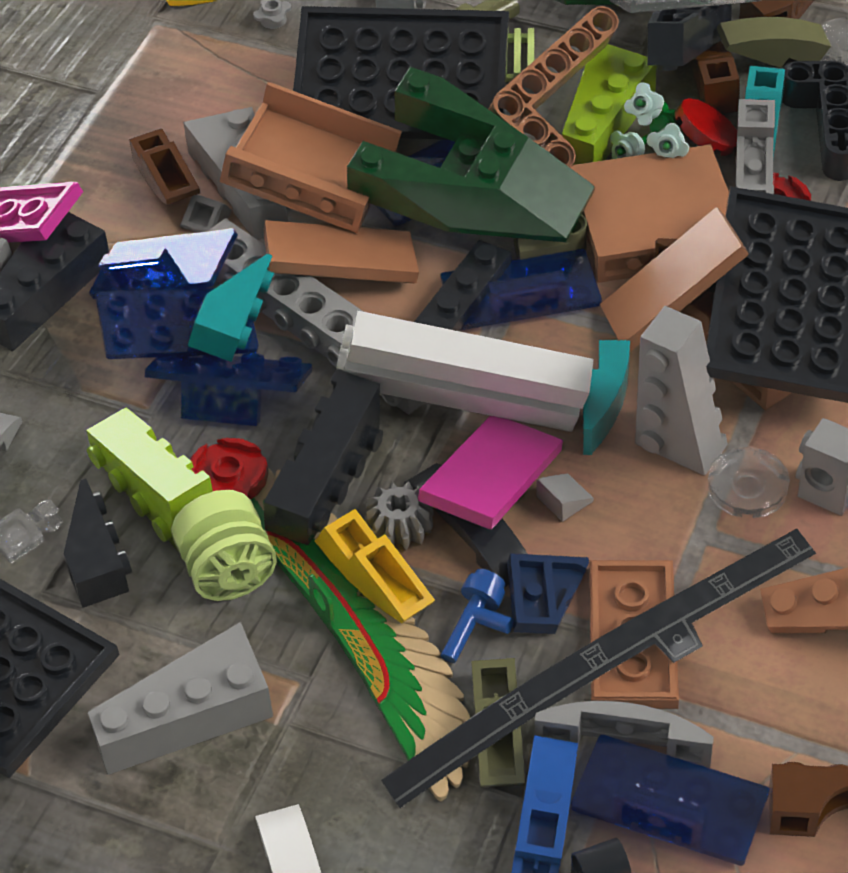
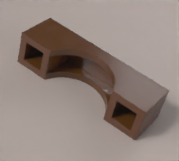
[769,762,848,837]

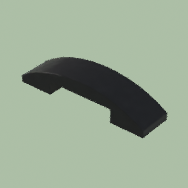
[404,463,528,587]

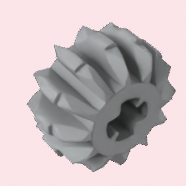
[365,481,434,551]

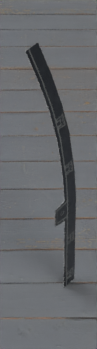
[381,529,816,808]

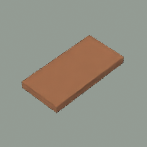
[600,207,749,352]
[263,220,419,283]
[589,560,679,709]

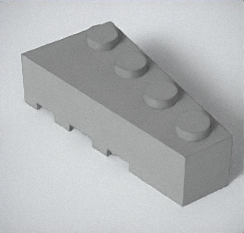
[183,107,288,239]
[635,306,728,476]
[88,622,273,775]

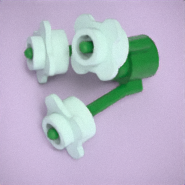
[610,82,689,159]

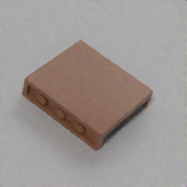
[220,82,402,233]
[569,144,729,283]

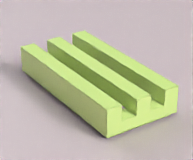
[505,28,534,82]

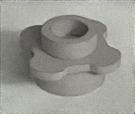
[253,0,292,29]

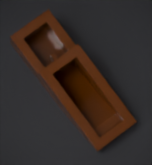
[129,128,200,205]

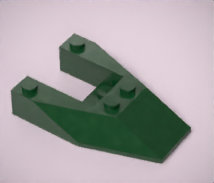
[347,67,595,243]

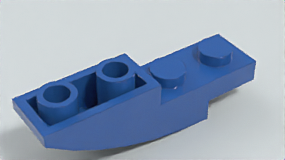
[511,735,578,873]

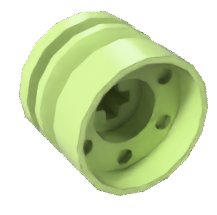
[171,490,277,601]

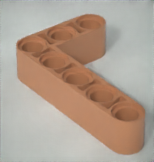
[488,6,619,167]

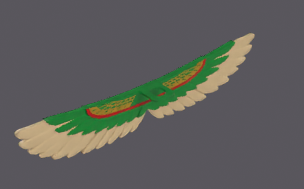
[250,468,470,801]

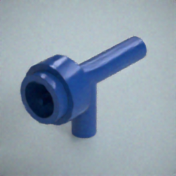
[441,569,514,663]

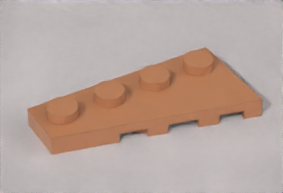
[760,567,848,633]

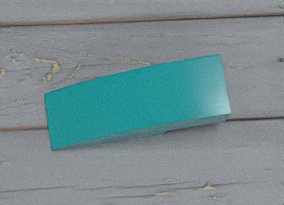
[583,340,630,455]

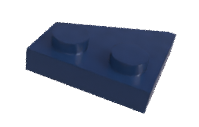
[507,553,589,634]

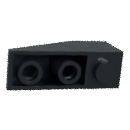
[63,478,132,608]

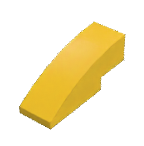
[315,509,435,623]

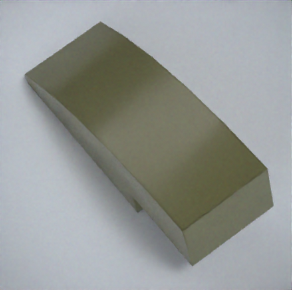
[717,17,831,68]
[471,658,525,788]

